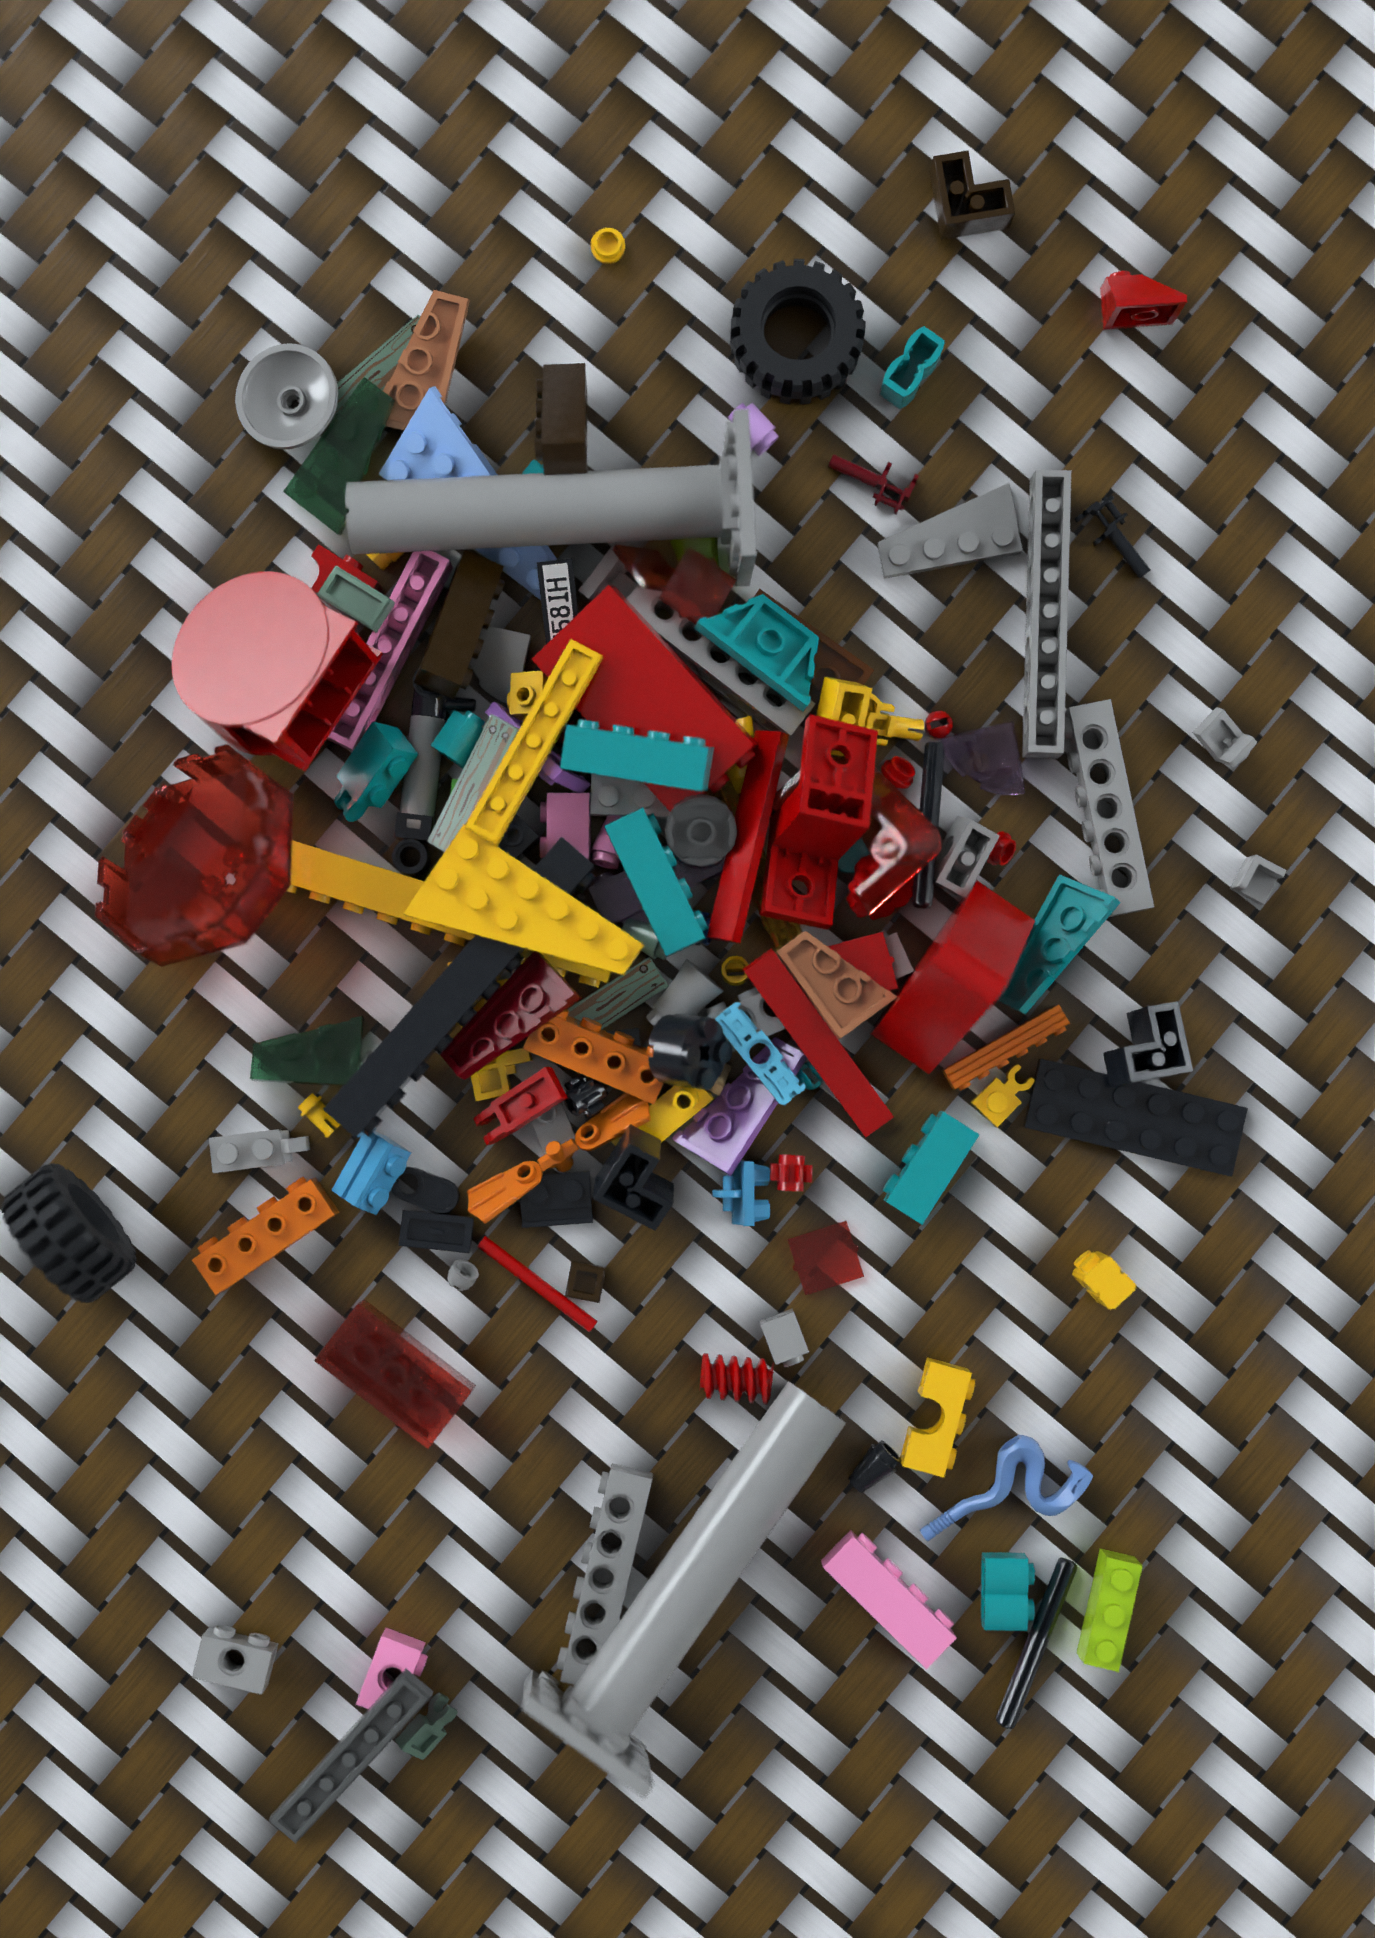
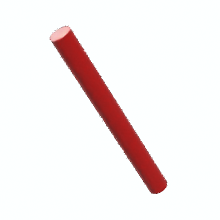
[477,1236,598,1333]

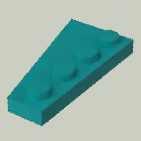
[996,874,1121,1015]

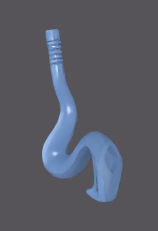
[920,1435,1093,1542]

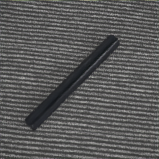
[912,741,945,909]
[996,1557,1077,1729]

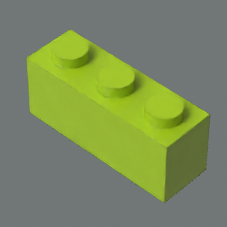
[1076,1548,1143,1672]

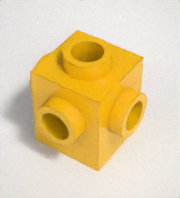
[507,670,548,724]

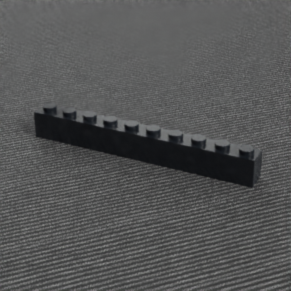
[323,837,596,1138]

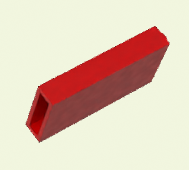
[532,585,759,812]

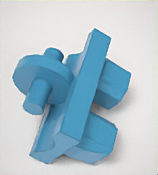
[712,1160,770,1226]

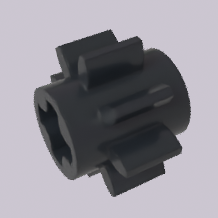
[564,1073,607,1119]

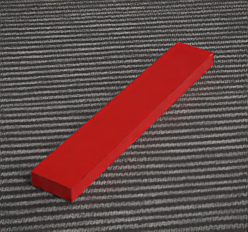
[707,730,789,944]
[743,948,894,1138]

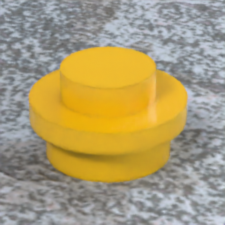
[590,228,625,264]

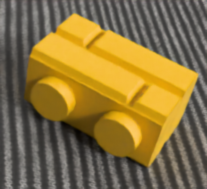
[1072,1250,1136,1310]

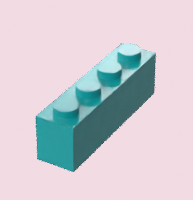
[560,719,714,791]
[604,808,708,958]

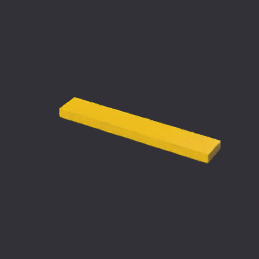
[464,639,603,846]

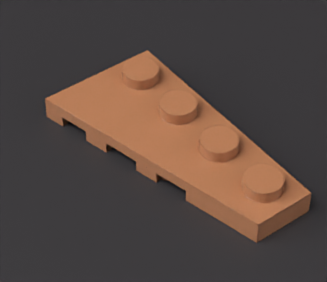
[368,290,470,431]

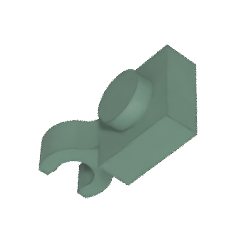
[395,1693,458,1760]

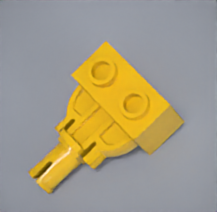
[816,677,924,756]

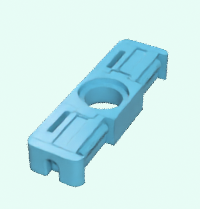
[715,1002,805,1105]

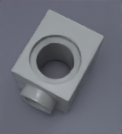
[760,1308,809,1367]

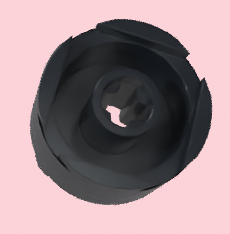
[648,1014,732,1090]

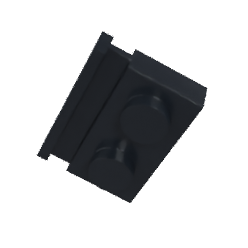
[520,1171,593,1228]

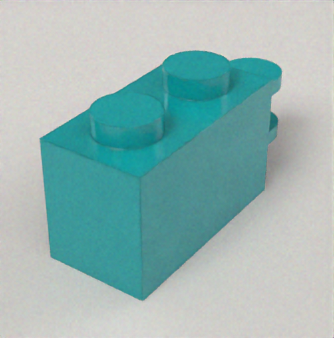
[334,722,419,822]

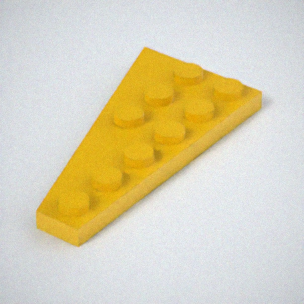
[403,824,644,976]

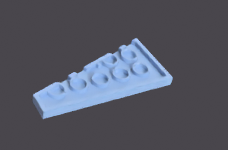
[379,386,557,600]

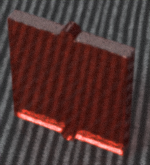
[612,544,688,594]
[658,547,736,625]
[787,1220,864,1295]

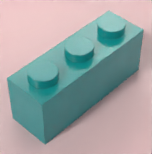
[882,1111,980,1225]

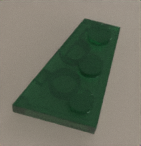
[250,1015,364,1086]

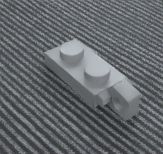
[209,1129,310,1173]

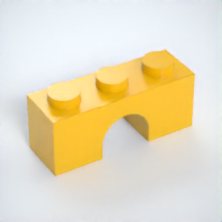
[900,1357,975,1478]

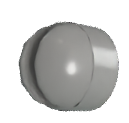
[447,1259,479,1291]

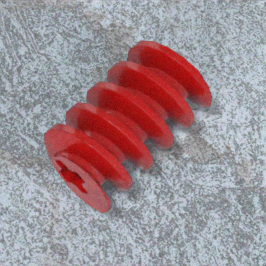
[699,1353,774,1405]

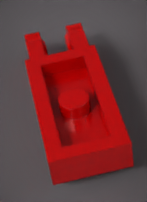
[473,1067,568,1146]

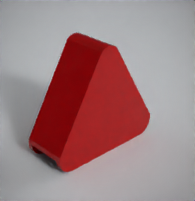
[870,880,1035,1074]

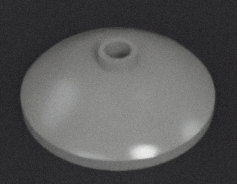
[235,343,338,449]

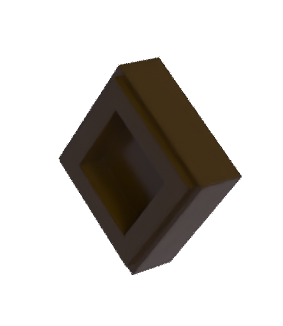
[565,1260,607,1303]

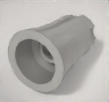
[646,959,723,1026]

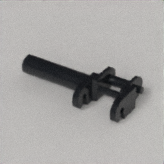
[1074,496,1151,578]

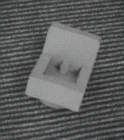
[1192,707,1257,767]

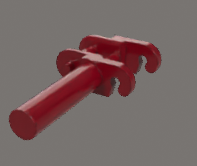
[828,454,919,515]

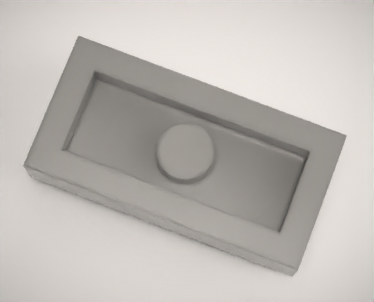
[578,541,635,604]

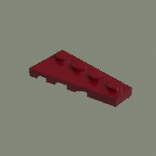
[440,951,581,1080]

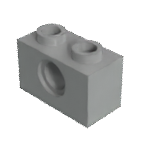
[934,816,1000,898]
[192,1625,279,1695]

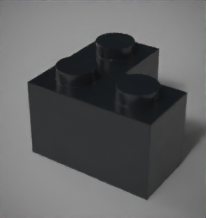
[1103,1001,1193,1088]
[593,1124,674,1231]

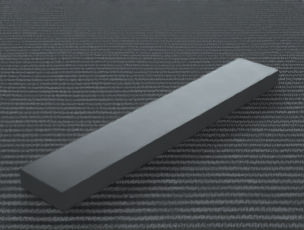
[268,1669,434,1843]

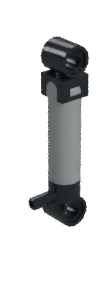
[392,668,476,877]

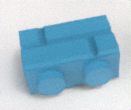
[331,1131,412,1215]

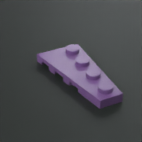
[671,1037,807,1177]

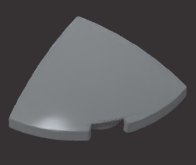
[468,627,531,704]

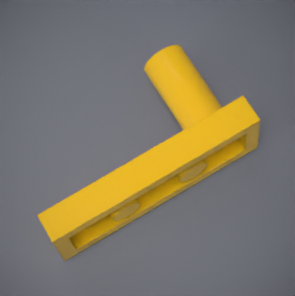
[611,1085,714,1146]

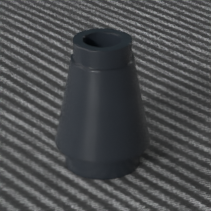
[848,1440,901,1493]

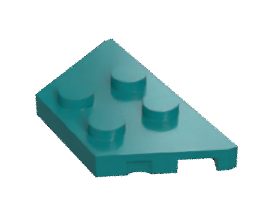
[694,594,819,712]

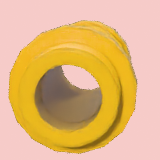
[297,1093,340,1138]

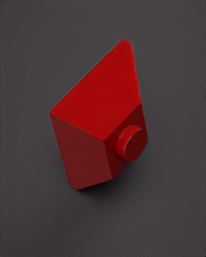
[1100,271,1187,329]

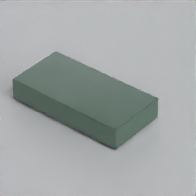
[317,565,396,633]

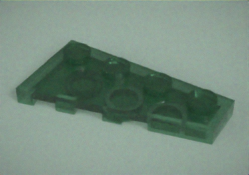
[283,377,395,535]

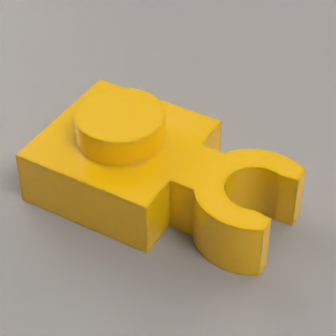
[971,1064,1035,1127]

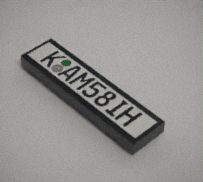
[537,558,578,644]

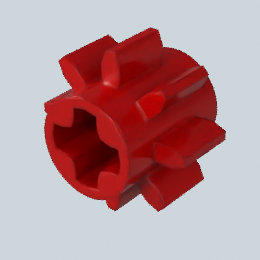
[770,1154,813,1191]

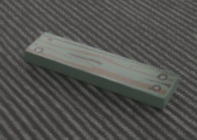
[329,314,420,434]
[427,714,519,852]
[549,957,668,1062]

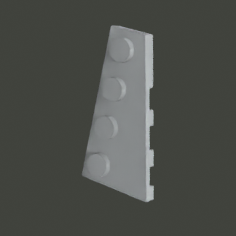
[877,483,1023,579]

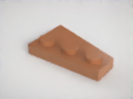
[775,931,897,1040]

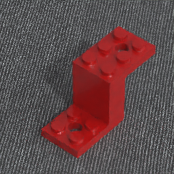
[760,714,878,930]

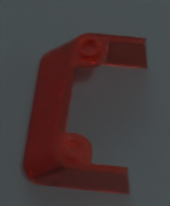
[772,756,942,915]

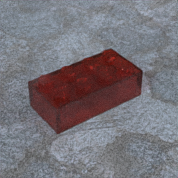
[314,1299,476,1449]

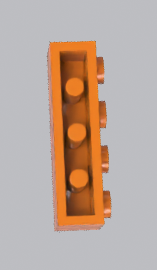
[523,1009,664,1104]
[192,1176,340,1295]

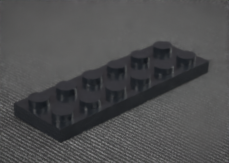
[1023,1059,1248,1177]

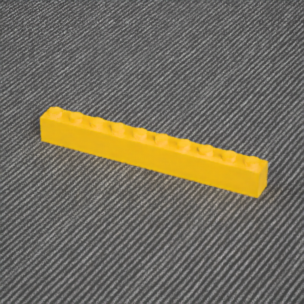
[268,837,612,988]

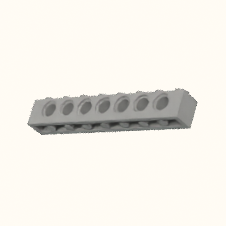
[1022,469,1071,759]

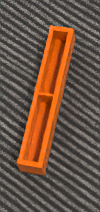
[942,1004,1070,1091]

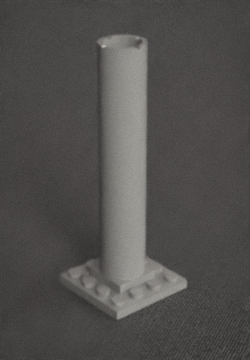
[346,409,757,586]
[522,1381,846,1799]

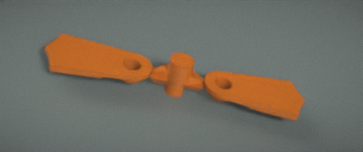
[467,1092,651,1224]

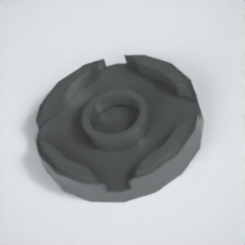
[665,794,737,867]

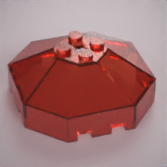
[95,744,293,967]

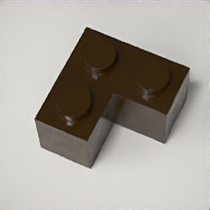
[929,150,1015,240]

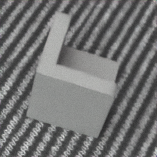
[1230,854,1287,905]

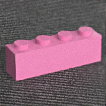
[821,1530,956,1669]

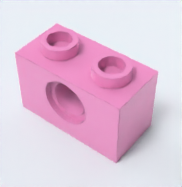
[356,1628,428,1709]

